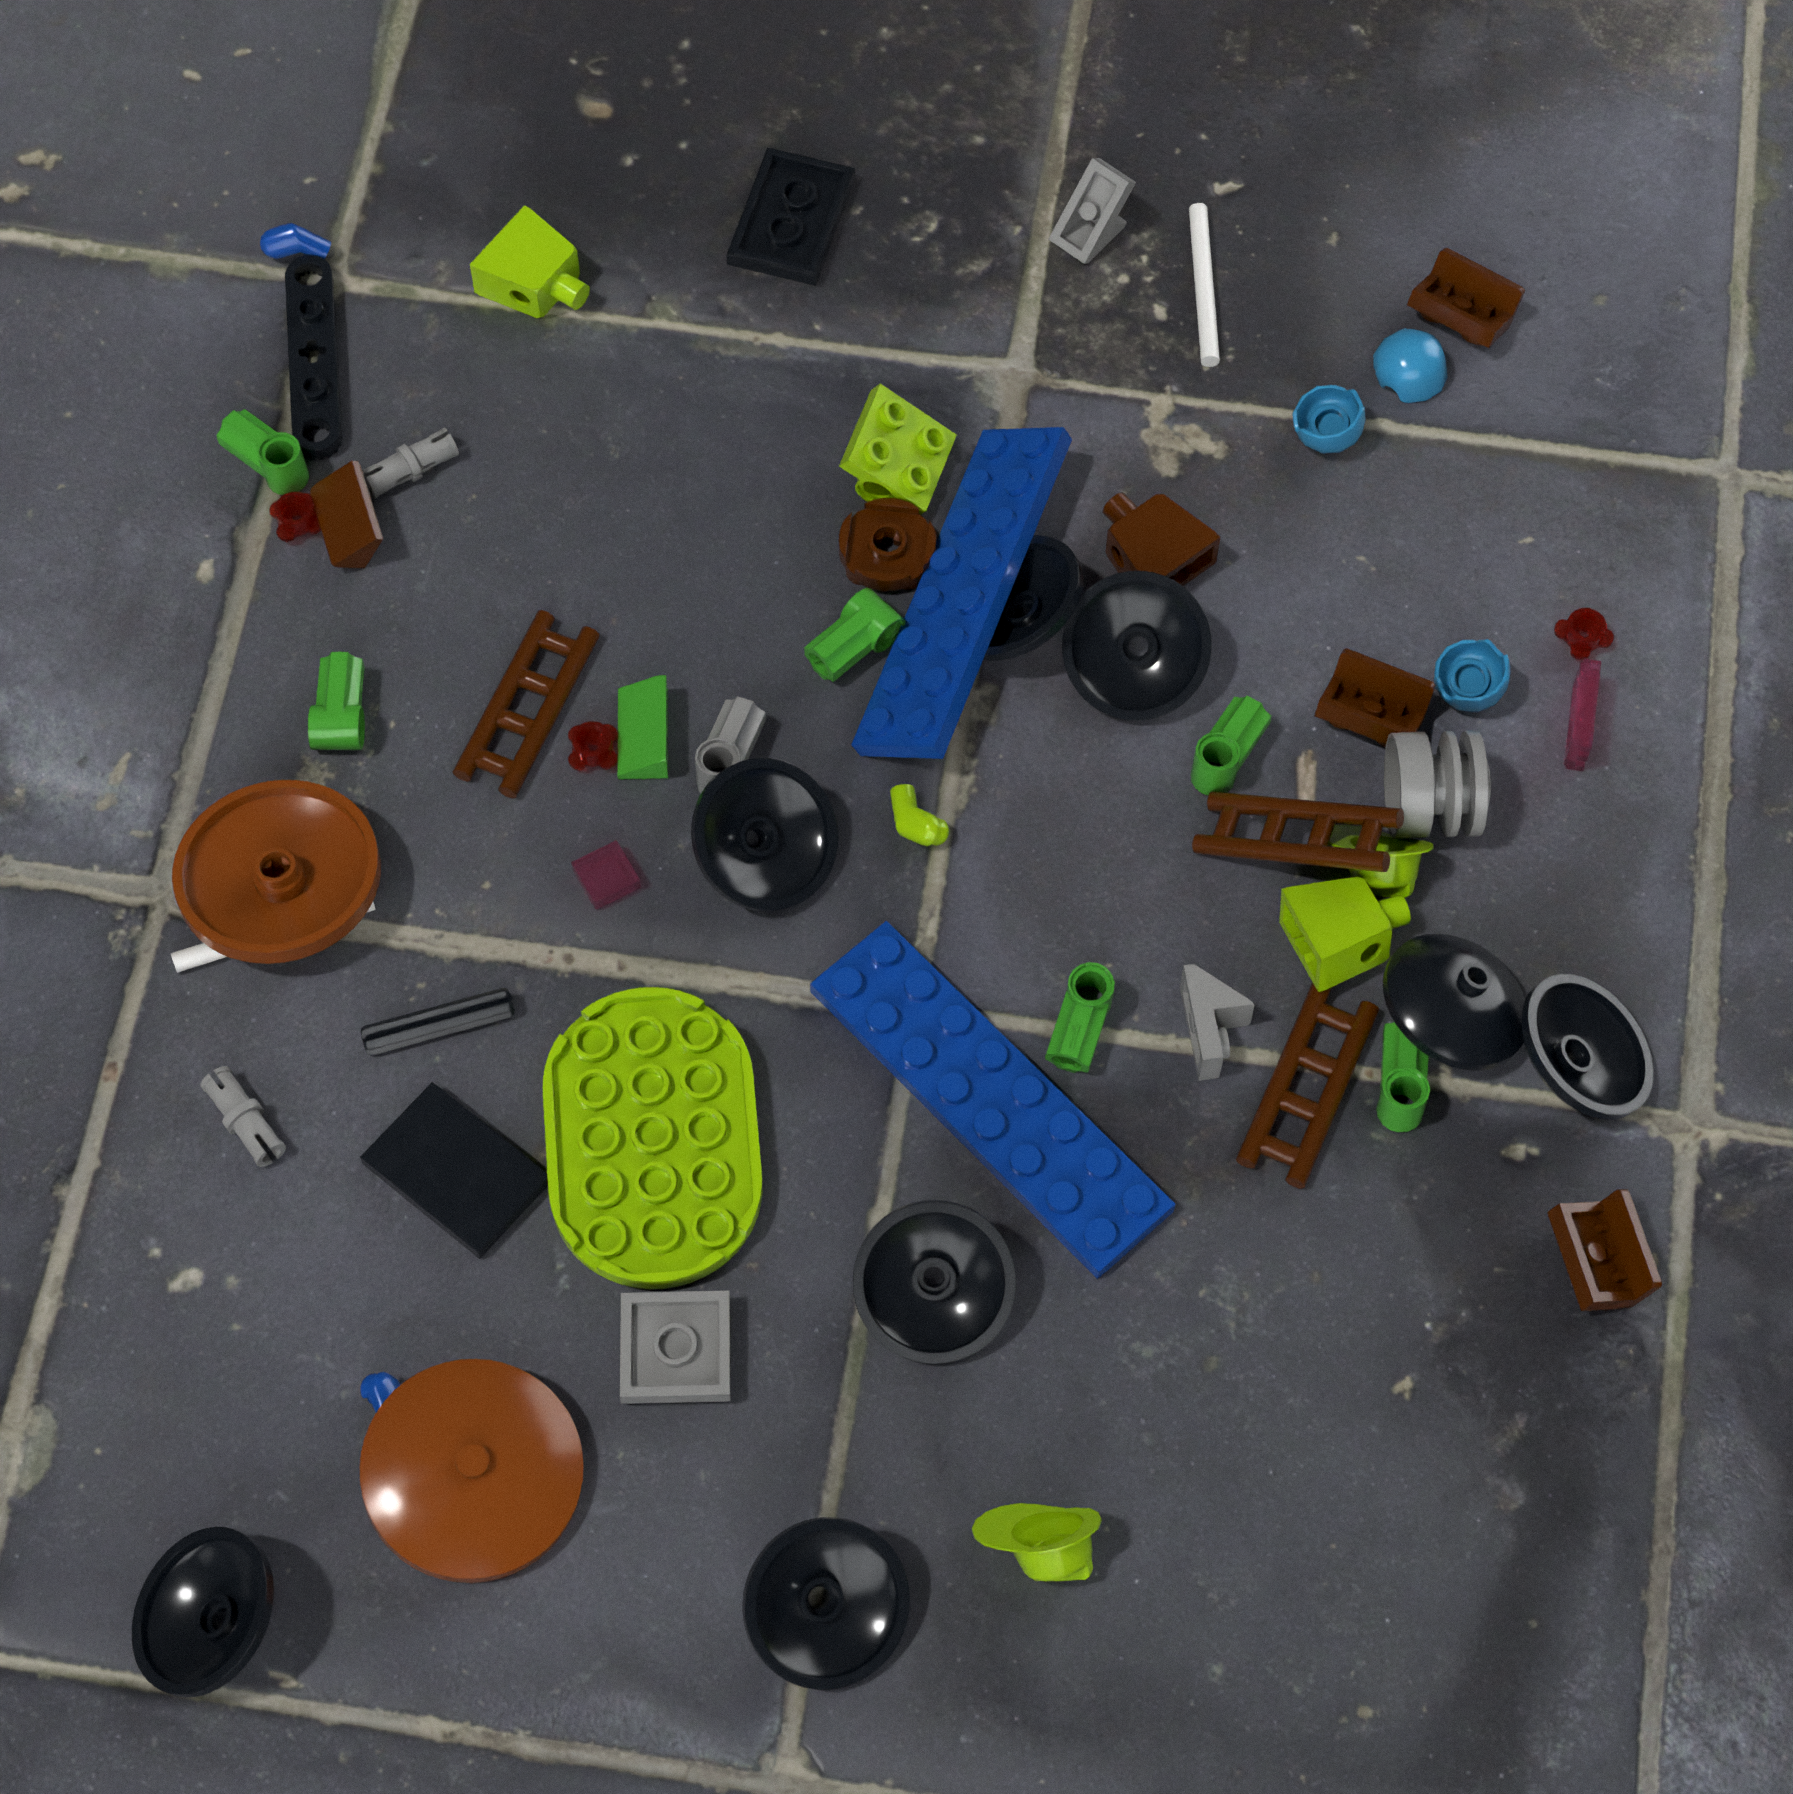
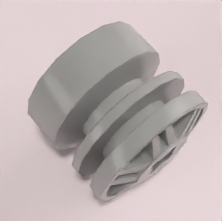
[1383,730,1491,839]

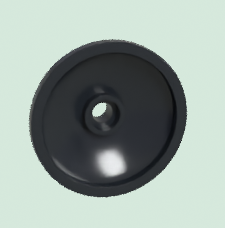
[983,535,1083,661]
[1062,571,1212,721]
[691,758,838,911]
[1383,934,1525,1071]
[1521,974,1654,1120]
[853,1200,1016,1364]
[742,1517,910,1690]
[132,1527,274,1698]

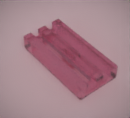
[1564,659,1601,772]

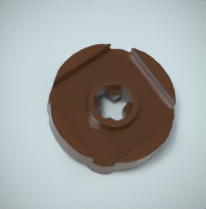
[839,498,936,591]

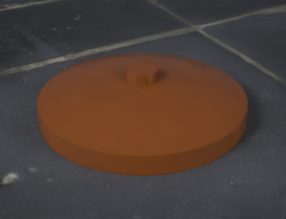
[172,780,381,964]
[360,1359,584,1583]

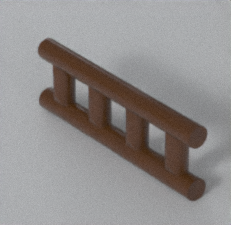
[453,610,600,799]
[1192,791,1404,872]
[1236,983,1379,1189]

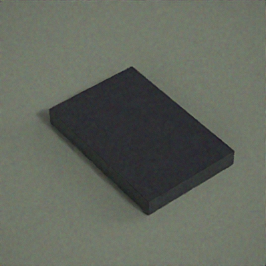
[726,147,855,286]
[360,1082,548,1259]

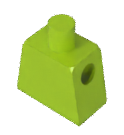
[470,205,590,318]
[1279,876,1411,992]

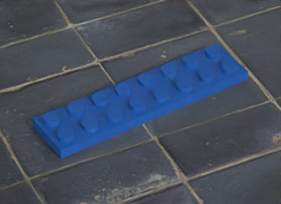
[851,427,1072,759]
[810,921,1175,1279]

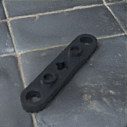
[285,255,342,461]

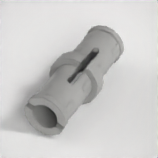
[362,428,459,499]
[200,1066,286,1167]

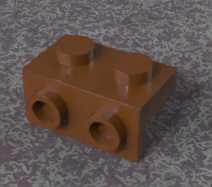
[1407,248,1525,348]
[1314,648,1436,747]
[1547,1189,1662,1311]

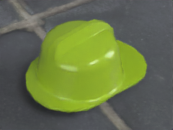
[1328,825,1434,898]
[972,1503,1102,1582]

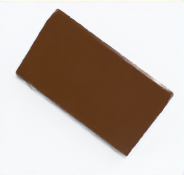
[310,461,383,568]

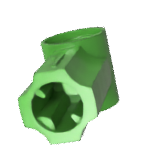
[216,409,309,495]
[804,588,906,682]
[308,652,365,750]
[1191,696,1272,795]
[1045,962,1115,1073]
[1376,1022,1430,1132]

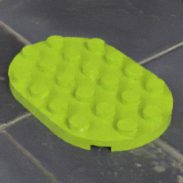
[543,987,763,1289]

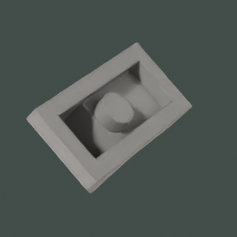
[1048,158,1136,264]
[1180,964,1255,1081]

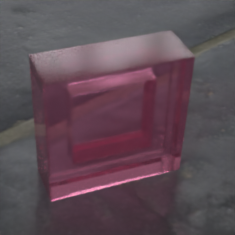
[571,840,641,910]

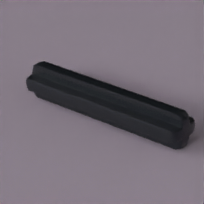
[361,988,515,1056]

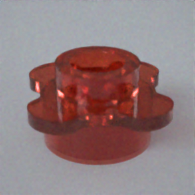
[269,492,321,542]
[1554,608,1614,660]
[568,721,618,771]

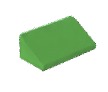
[617,675,668,780]

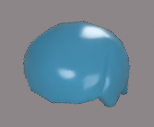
[1373,328,1448,403]
[1292,385,1366,454]
[1434,639,1511,713]

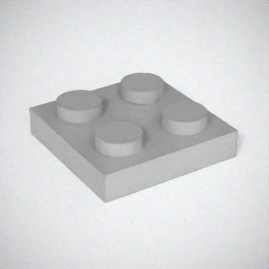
[620,1290,731,1404]

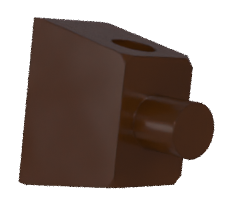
[1103,492,1220,586]

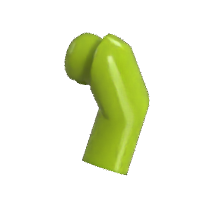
[890,784,949,846]

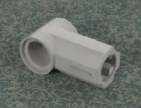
[695,696,766,794]

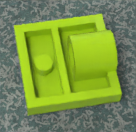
[839,383,957,515]

